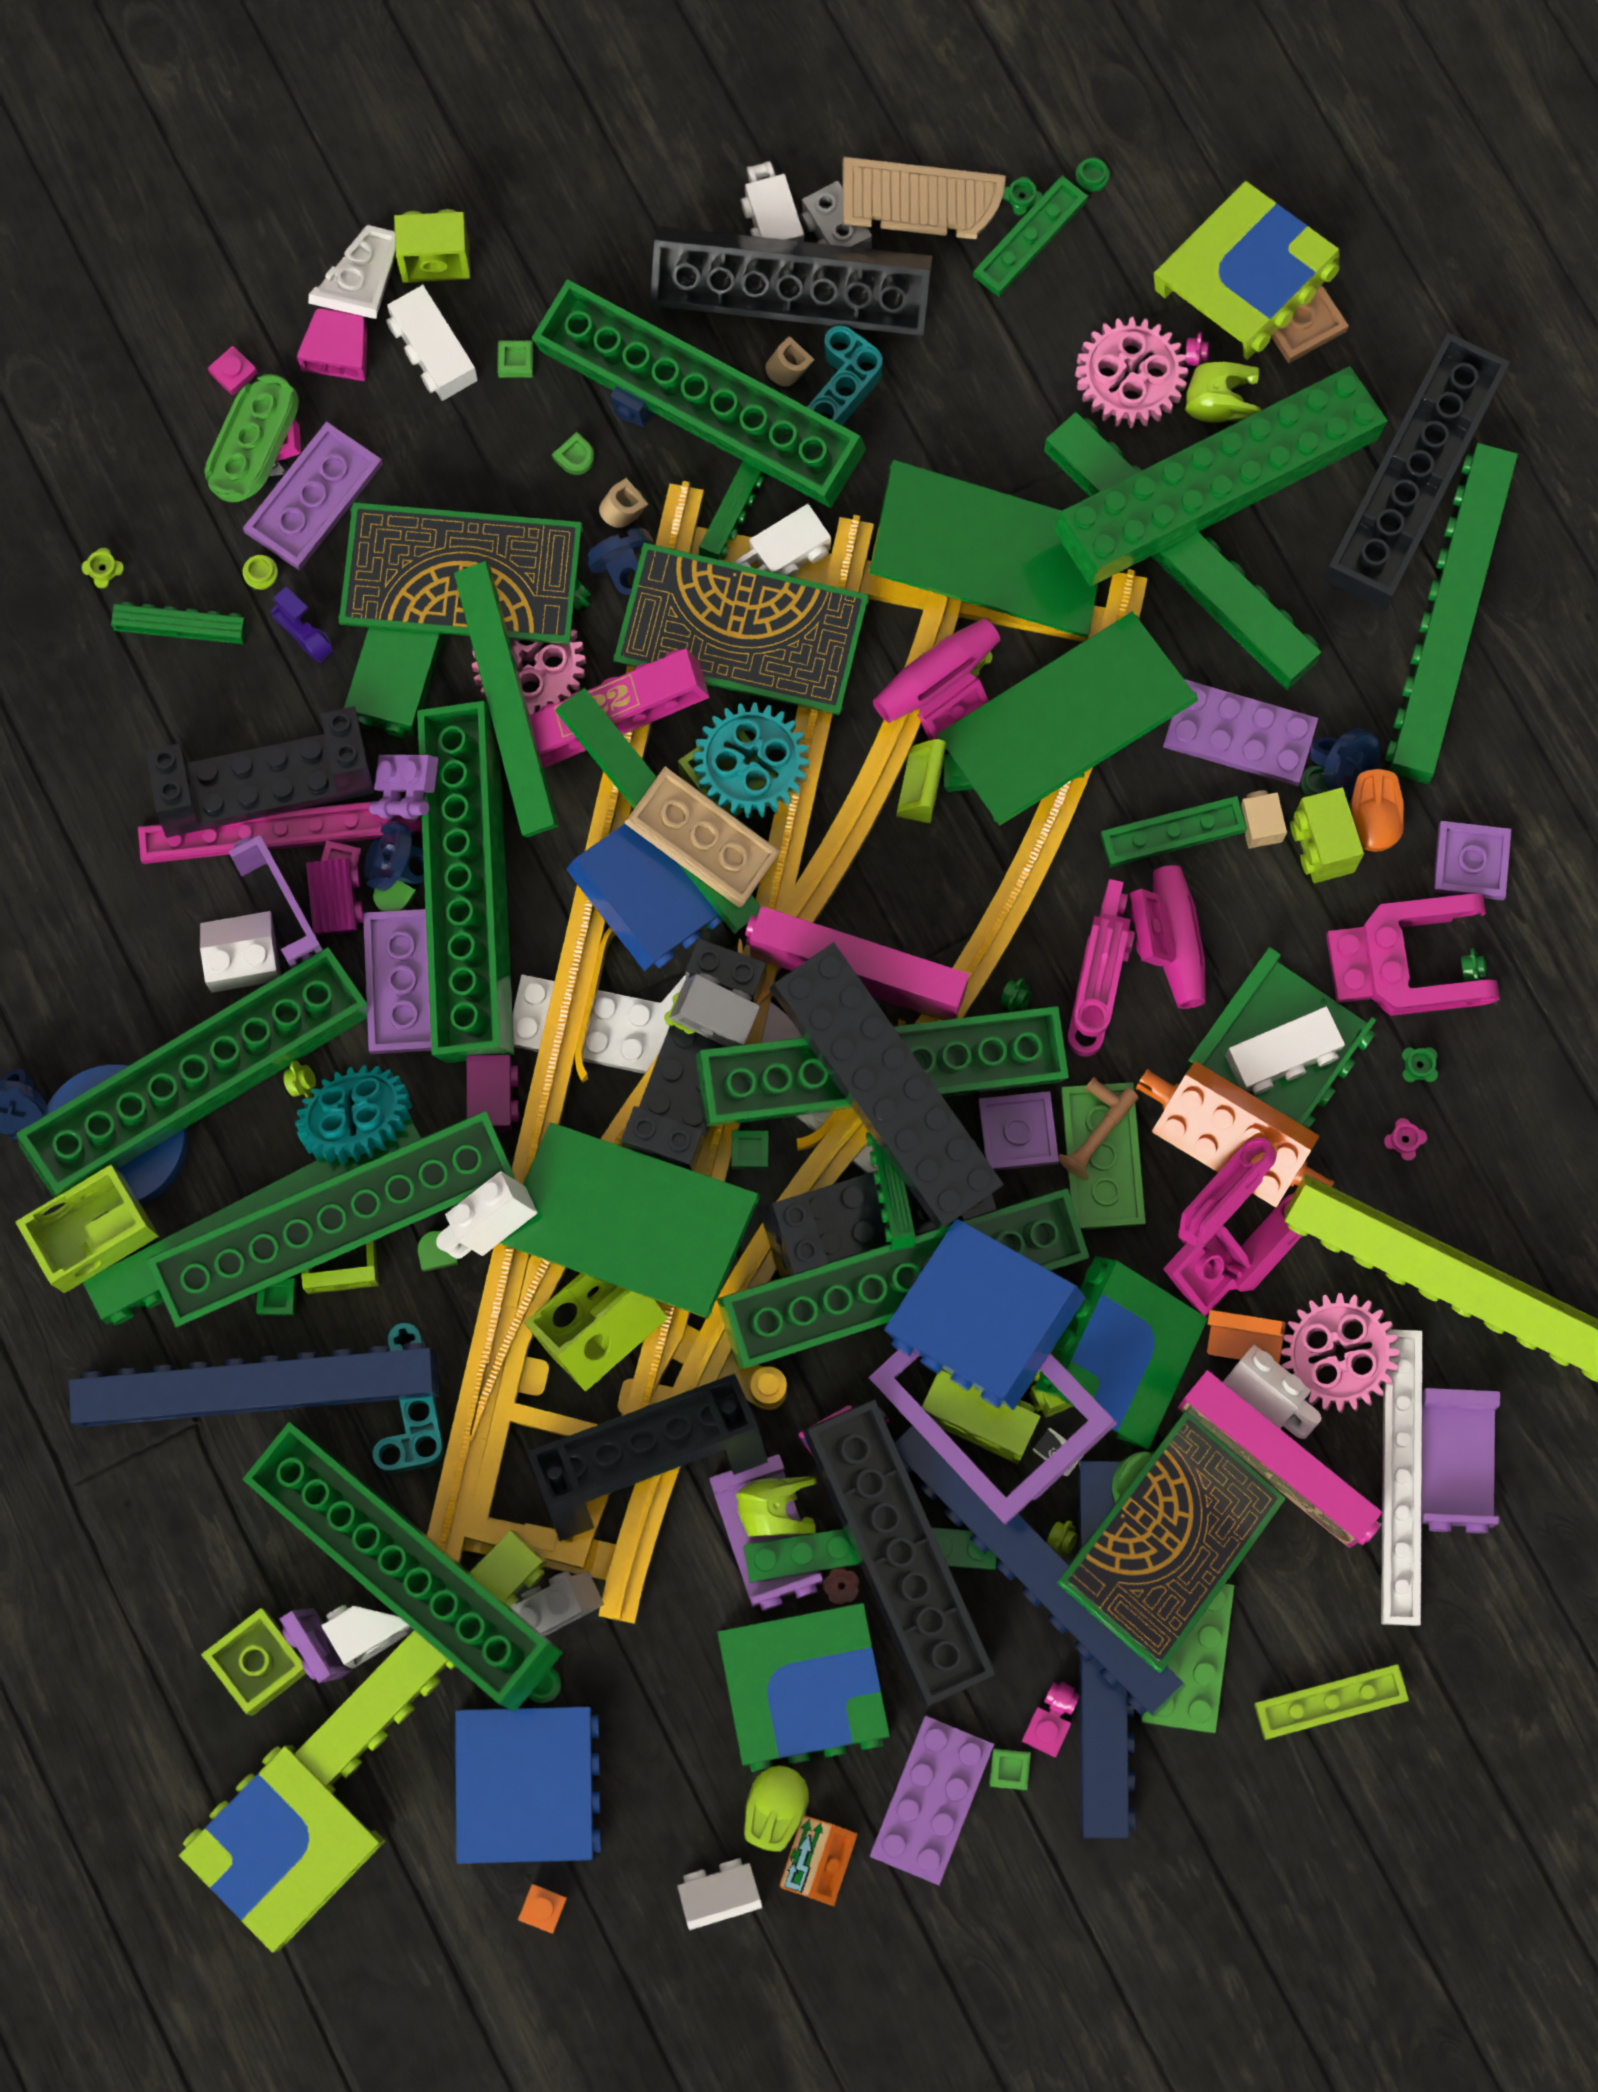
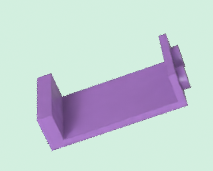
[228,835,322,969]
[1421,1388,1500,1534]
[710,1454,823,1611]

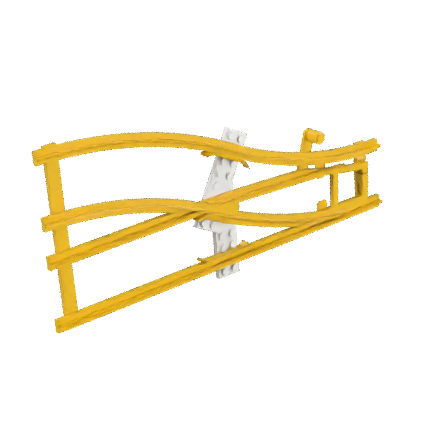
[427,481,1148,1624]

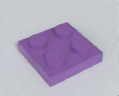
[1433,821,1511,900]
[978,1091,1059,1171]
[280,1608,352,1683]

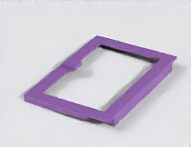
[869,1350,1117,1525]

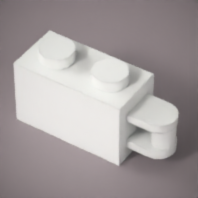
[741,161,804,242]
[734,504,831,577]
[436,1171,538,1259]
[1223,1344,1321,1439]

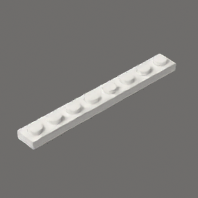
[1381,1330,1422,1626]

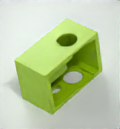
[15,1165,159,1293]
[524,1273,668,1392]

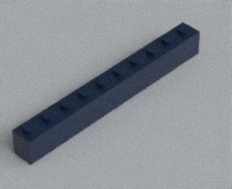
[69,1343,439,1427]
[894,1425,1186,1717]
[1078,1461,1135,1839]

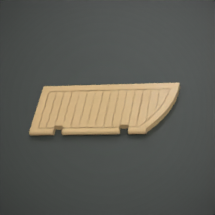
[843,157,1005,239]

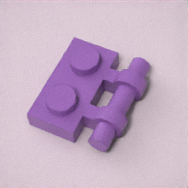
[369,755,438,819]

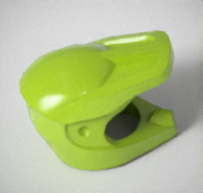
[1185,362,1261,423]
[735,1476,817,1537]
[744,1766,809,1852]

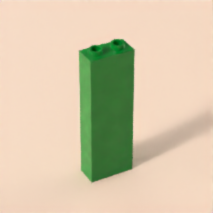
[344,627,446,738]

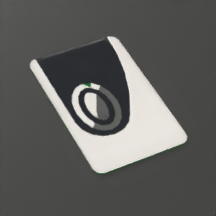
[1033,1428,1084,1476]

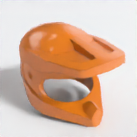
[1349,769,1404,852]

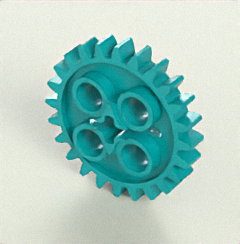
[693,703,809,818]
[295,1065,412,1165]

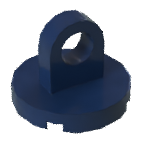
[586,528,654,595]
[1310,728,1380,798]
[364,821,424,891]
[0,1068,46,1139]

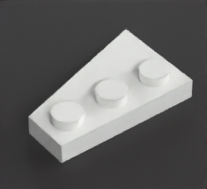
[309,225,396,319]

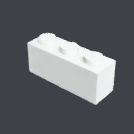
[386,285,478,401]
[1225,1006,1345,1095]

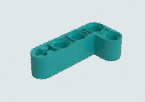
[807,325,883,426]
[373,1323,445,1474]

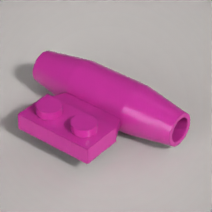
[873,618,1000,740]
[1129,865,1206,1009]

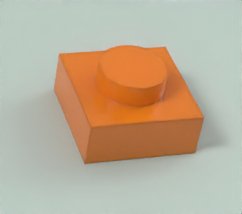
[518,1884,567,1934]

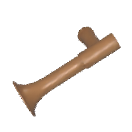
[1058,1077,1138,1180]

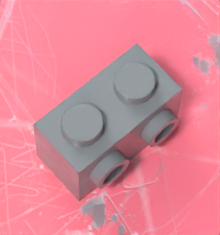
[800,181,872,249]
[669,973,760,1047]
[512,1571,604,1636]

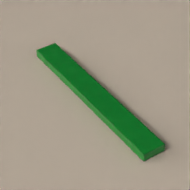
[454,561,559,838]
[555,688,761,934]

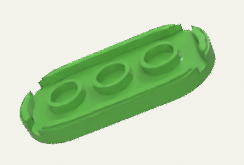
[204,374,299,502]

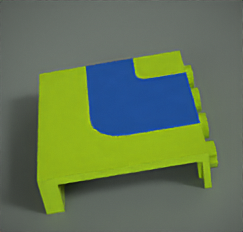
[1154,181,1340,360]
[179,1745,386,1953]

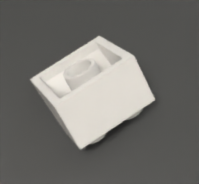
[200,911,281,993]
[322,1605,414,1669]
[677,1858,763,1930]

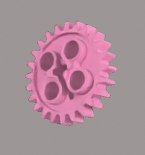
[1075,317,1188,428]
[472,630,586,715]
[1281,1293,1401,1413]

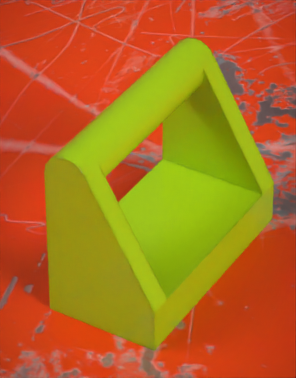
[896,739,946,824]
[301,1240,379,1294]

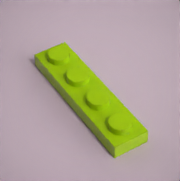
[1254,1664,1409,1740]

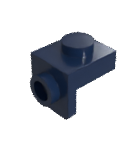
[610,386,653,428]

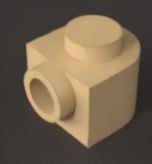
[766,336,814,386]
[599,478,648,528]

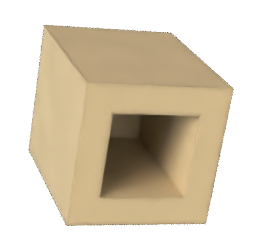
[1240,790,1287,849]

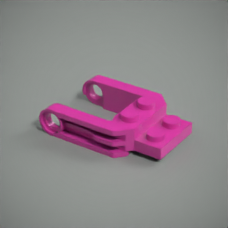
[1067,879,1135,1057]
[1326,894,1500,1016]
[1163,1138,1302,1317]

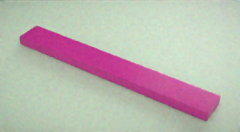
[138,798,422,864]

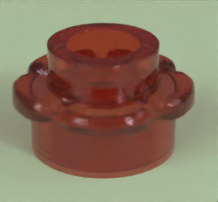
[823,1568,859,1604]

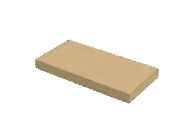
[624,766,780,908]

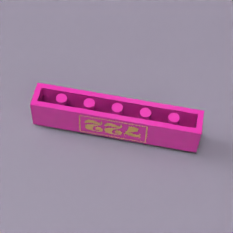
[530,648,710,768]

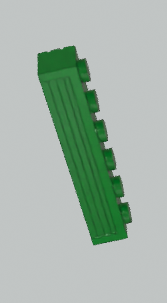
[699,461,765,560]
[111,602,247,645]
[866,1132,915,1250]

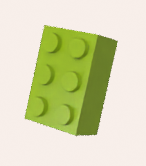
[922,1370,1040,1465]

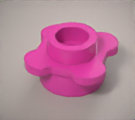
[1186,332,1209,367]
[1384,1118,1427,1161]

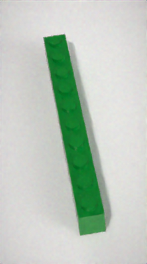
[1044,412,1321,690]
[1384,443,1518,784]
[83,1118,421,1325]

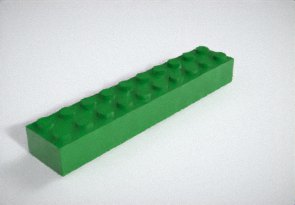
[532,279,866,508]
[1054,366,1387,587]
[417,701,514,1064]
[16,947,367,1205]
[696,1006,1069,1127]
[146,1111,515,1327]
[717,1188,1090,1369]
[242,1422,563,1712]

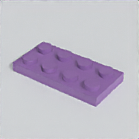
[243,422,383,571]
[1163,679,1318,786]
[363,909,431,1055]
[869,1716,994,1885]

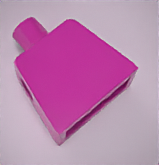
[297,308,368,381]

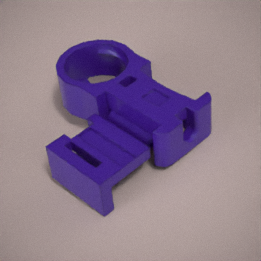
[270,587,333,664]

